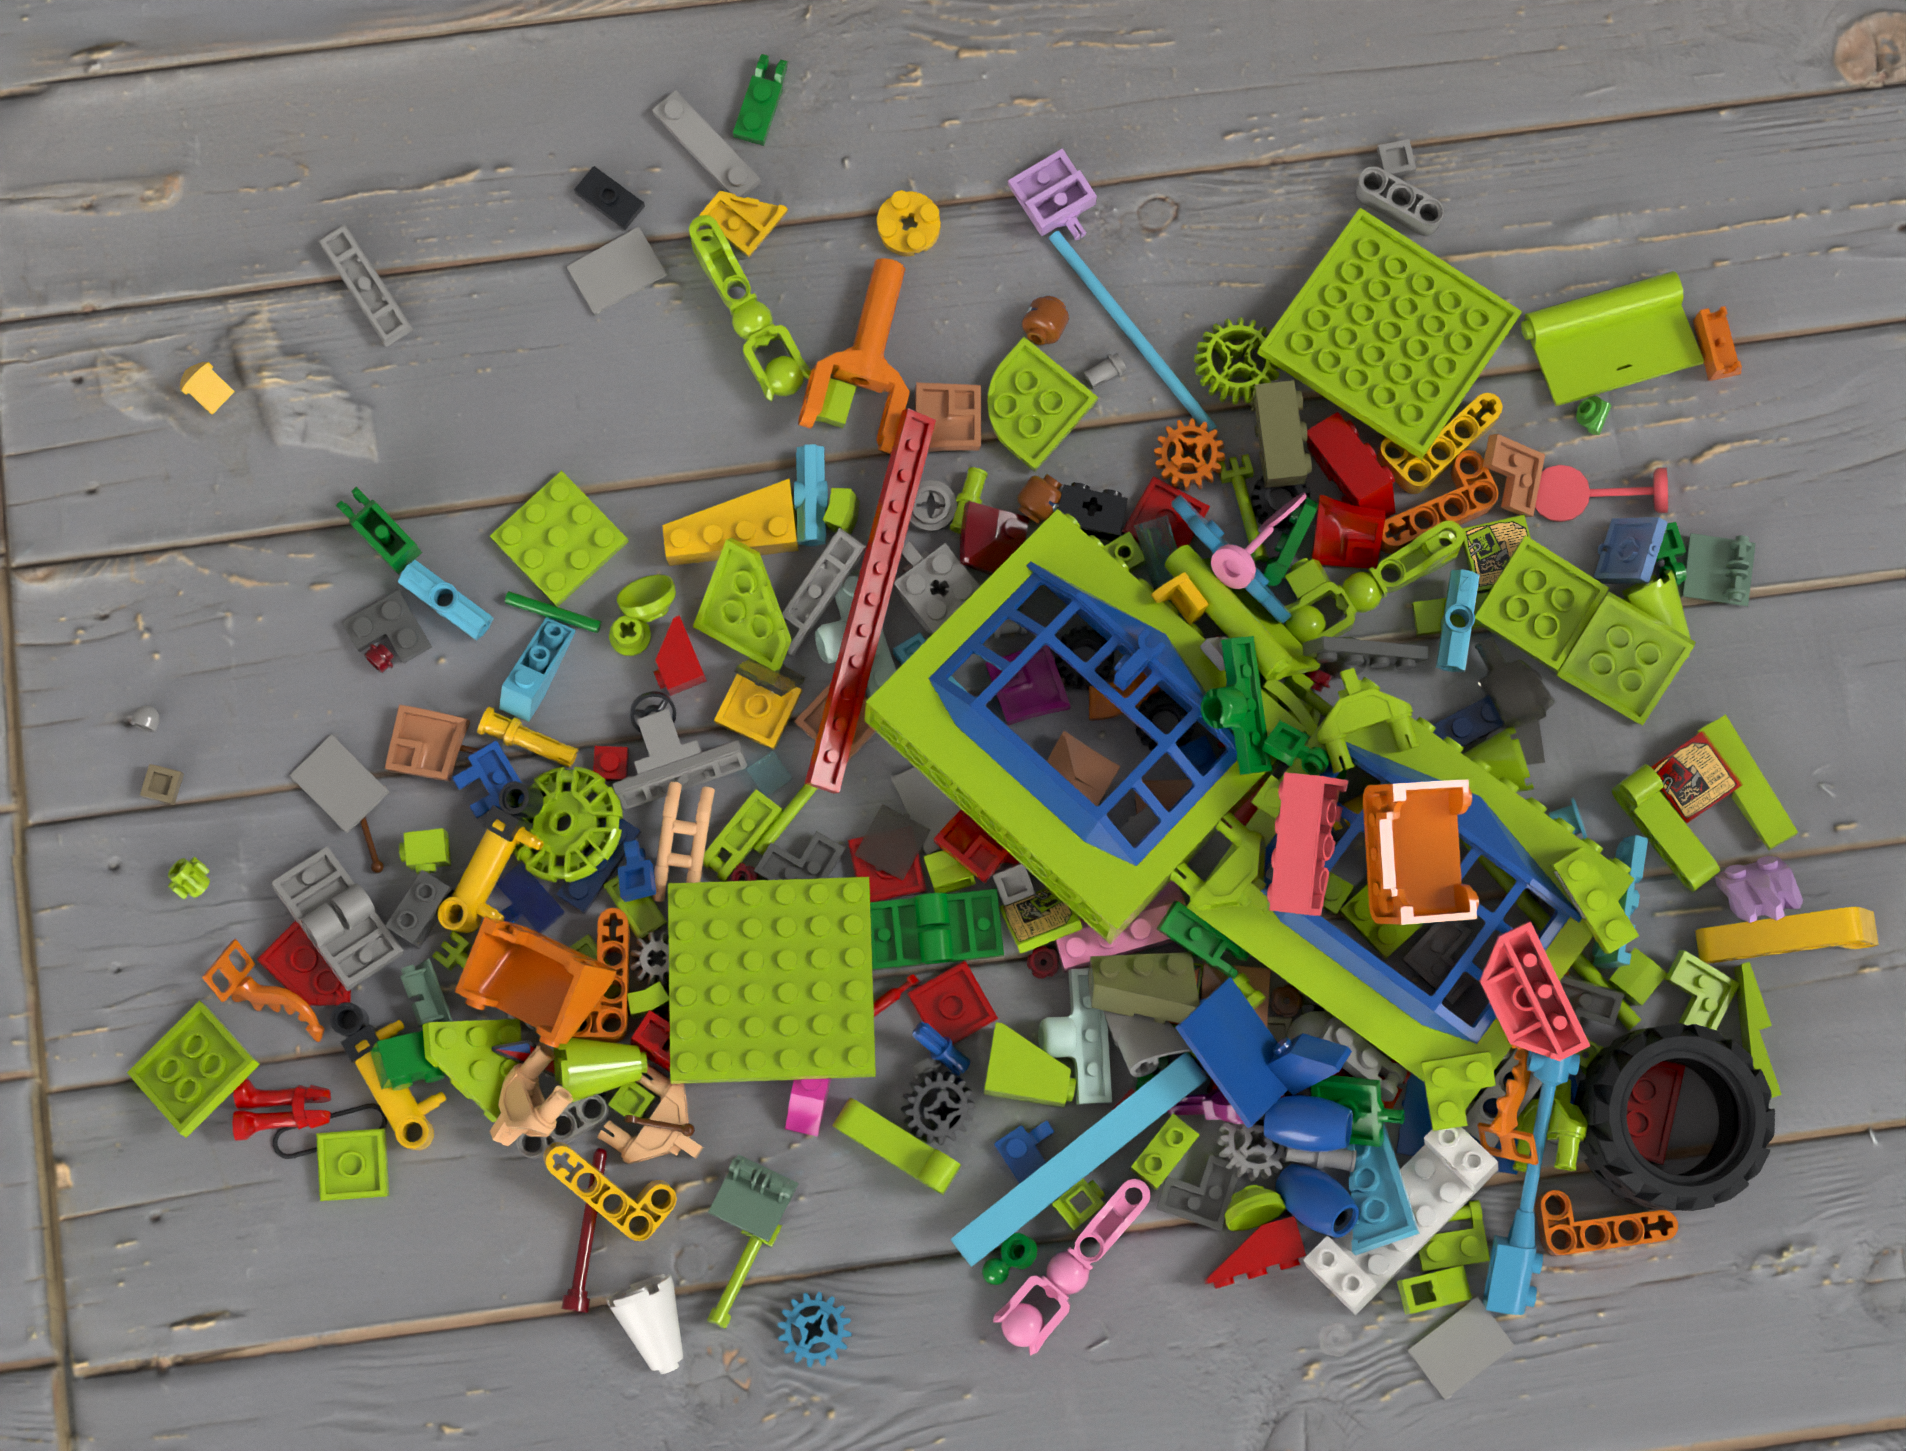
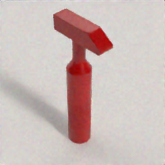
[873,974,921,1017]

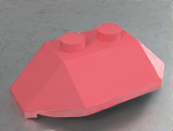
[1479,921,1590,1061]

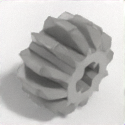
[630,932,669,988]

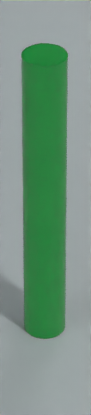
[505,591,602,633]

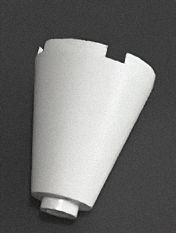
[607,1274,683,1374]

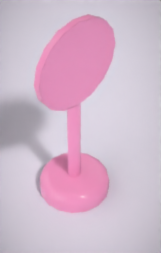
[1211,493,1307,589]

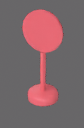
[1535,465,1668,522]

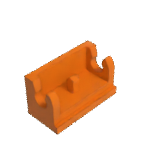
[1693,306,1742,381]

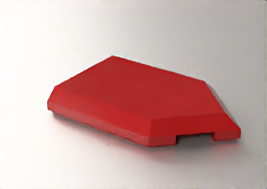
[256,920,351,1006]

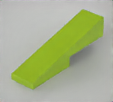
[1696,714,1798,851]
[1734,961,1782,1098]

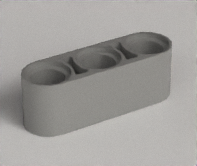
[1355,166,1444,236]
[516,1095,610,1159]

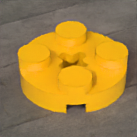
[877,190,941,257]

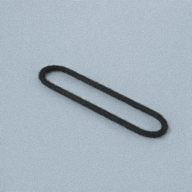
[273,1103,387,1159]

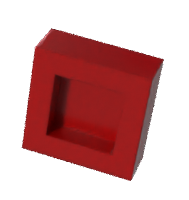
[593,746,629,781]

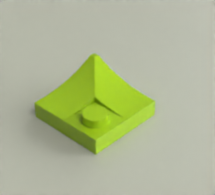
[1260,676,1320,736]

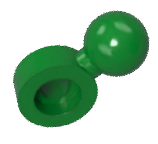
[982,1233,1037,1285]

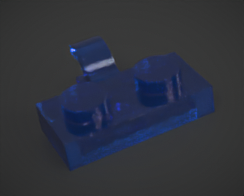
[496,862,565,934]

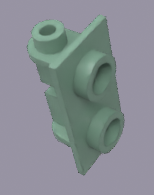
[400,959,453,1028]

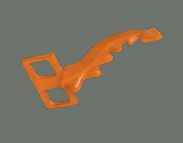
[202,939,325,1042]
[1477,1044,1539,1165]

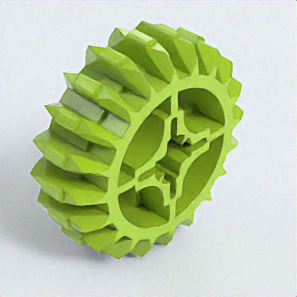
[1194,317,1279,405]

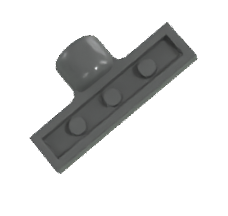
[1303,636,1429,679]

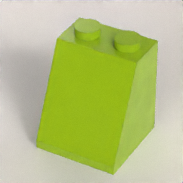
[984,1022,1076,1108]

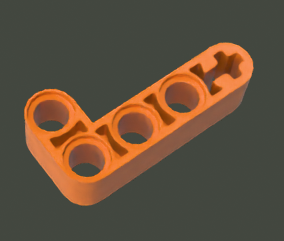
[1380,450,1499,554]
[572,908,630,1043]
[1535,1190,1678,1256]

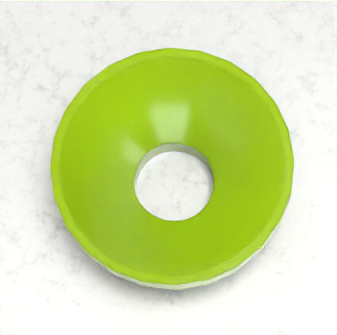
[616,574,676,622]
[1224,1185,1286,1231]

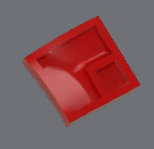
[1311,495,1386,569]
[934,809,1010,883]

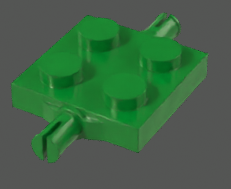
[1311,1075,1405,1147]

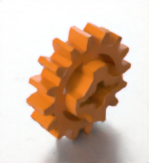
[1154,418,1225,491]

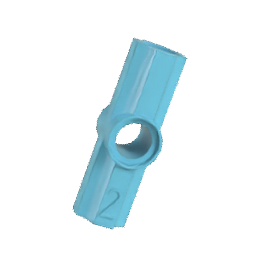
[794,444,828,547]
[398,560,494,641]
[1436,569,1480,672]

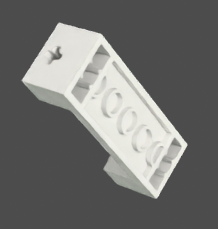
[1304,1127,1498,1315]

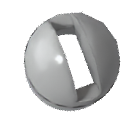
[130,705,160,732]

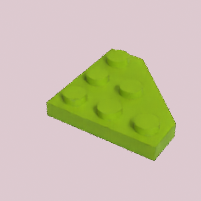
[693,538,792,671]
[422,1019,522,1122]

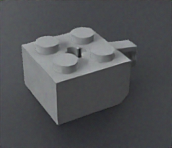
[893,542,980,636]

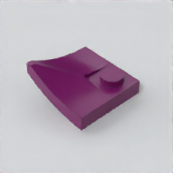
[985,645,1071,726]

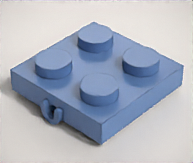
[1593,517,1668,584]

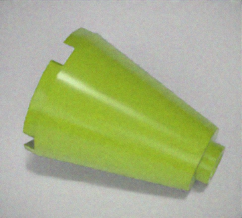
[1622,569,1691,658]
[1463,726,1534,792]
[553,1038,647,1103]

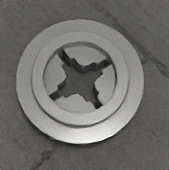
[910,480,957,533]

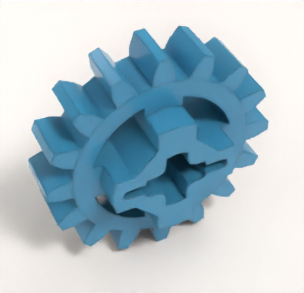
[778,1292,852,1367]

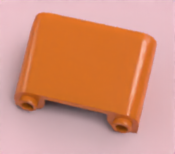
[1363,779,1479,925]
[455,917,617,1048]

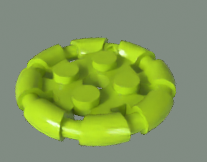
[513,766,623,883]

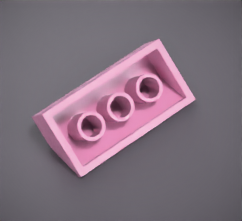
[1054,880,1186,973]

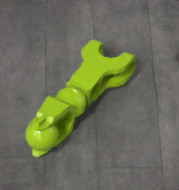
[689,215,811,402]
[1284,521,1464,646]

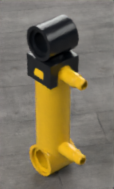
[438,781,544,933]
[330,1002,446,1151]

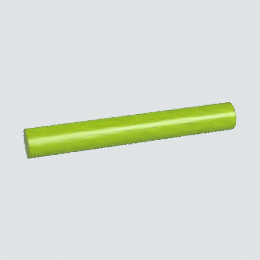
[753,784,818,856]

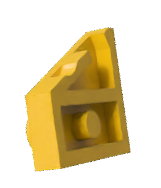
[699,191,788,258]

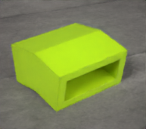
[815,379,857,428]
[822,488,860,535]
[924,850,976,893]
[1608,948,1667,1006]
[627,981,669,1019]

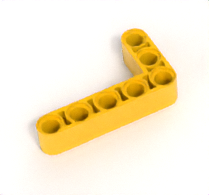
[1695,907,1879,964]

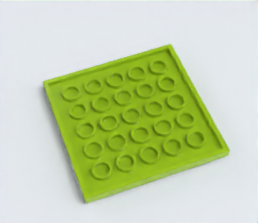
[1257,208,1523,460]
[668,877,876,1084]

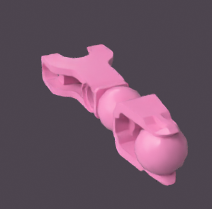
[993,1178,1150,1355]

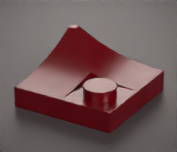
[960,501,1029,575]

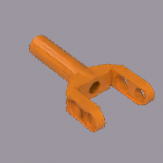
[798,258,910,454]

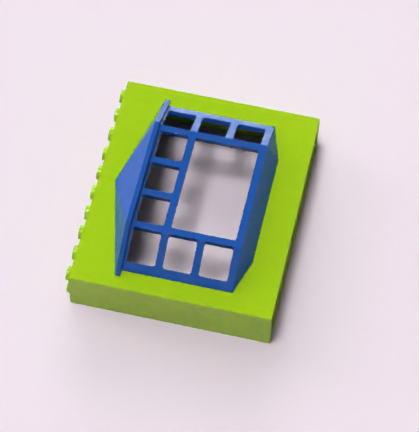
[865,509,1306,945]
[1187,677,1635,1110]

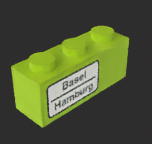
[1549,847,1639,954]

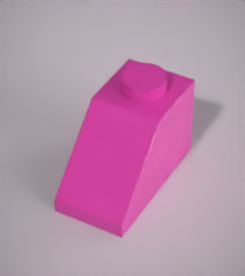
[785,1078,832,1137]

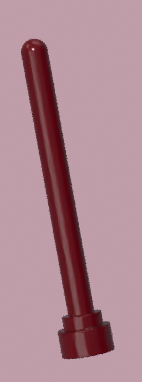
[561,1148,607,1313]

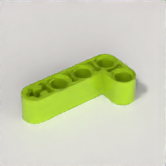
[1611,764,1720,892]
[832,1097,961,1196]

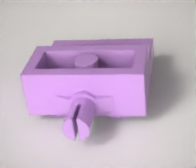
[1008,148,1097,240]

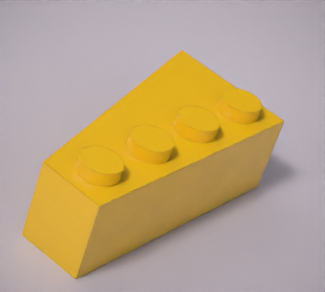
[662,478,799,566]

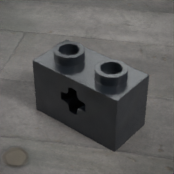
[1058,482,1128,542]

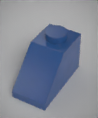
[1267,1033,1352,1095]

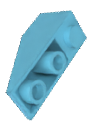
[499,617,576,722]

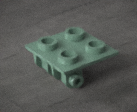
[1682,533,1756,607]
[708,1154,799,1242]

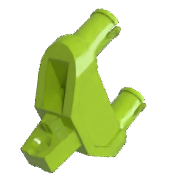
[1317,667,1420,774]
[1170,813,1270,914]
[1513,1079,1588,1172]

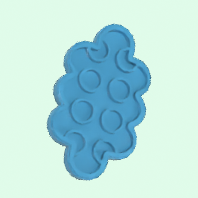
[1171,495,1292,623]

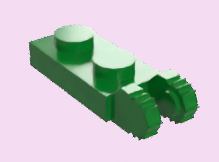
[733,54,788,146]
[1264,497,1318,586]
[1156,901,1249,979]

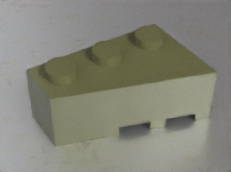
[1250,380,1312,488]
[1088,952,1199,1024]

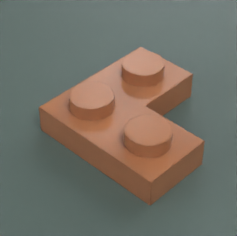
[1483,434,1545,517]

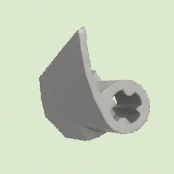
[1103,1010,1191,1077]

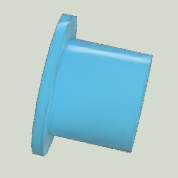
[1549,797,1587,839]

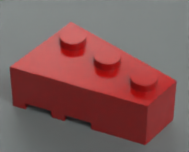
[1306,412,1396,519]

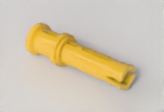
[477,706,578,768]

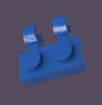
[452,740,524,819]
[994,1120,1055,1184]

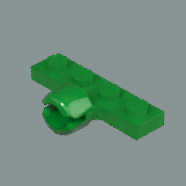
[1201,636,1272,775]

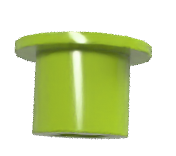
[609,615,651,656]

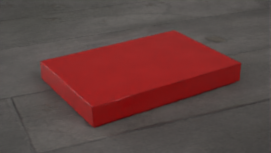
[1627,1061,1685,1165]

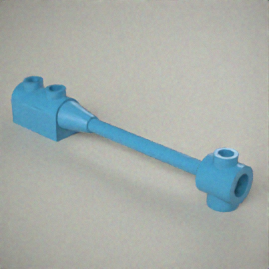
[1482,1051,1580,1315]

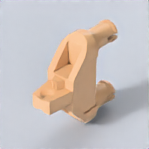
[490,1043,573,1146]
[597,1064,704,1164]

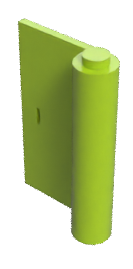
[1521,271,1704,407]
[1164,545,1321,680]

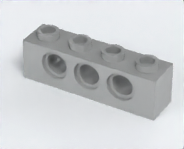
[1462,1047,1542,1148]

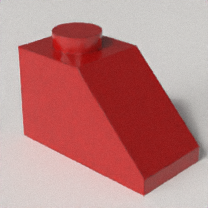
[653,615,707,696]

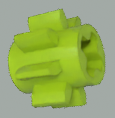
[168,857,210,899]

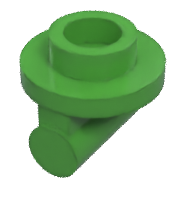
[1576,396,1612,435]

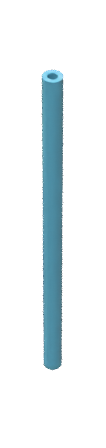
[1049,231,1218,433]

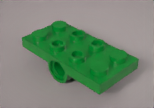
[870,889,1004,971]

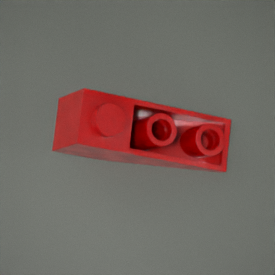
[1204,1216,1306,1289]

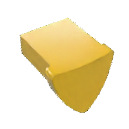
[180,362,235,415]
[1151,572,1209,625]

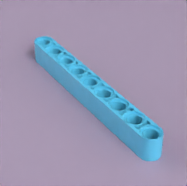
[950,1052,1209,1267]

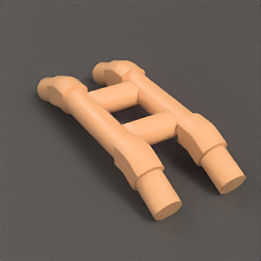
[652,782,715,902]

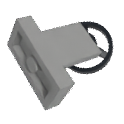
[630,691,702,775]

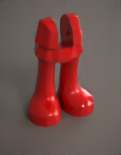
[232,1078,331,1141]

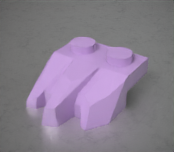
[1715,856,1803,923]

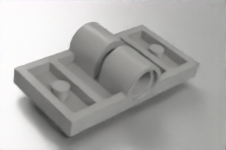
[271,846,404,991]

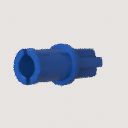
[912,1022,971,1076]

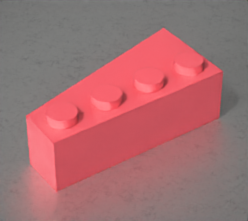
[1267,772,1348,916]

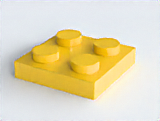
[714,662,803,750]

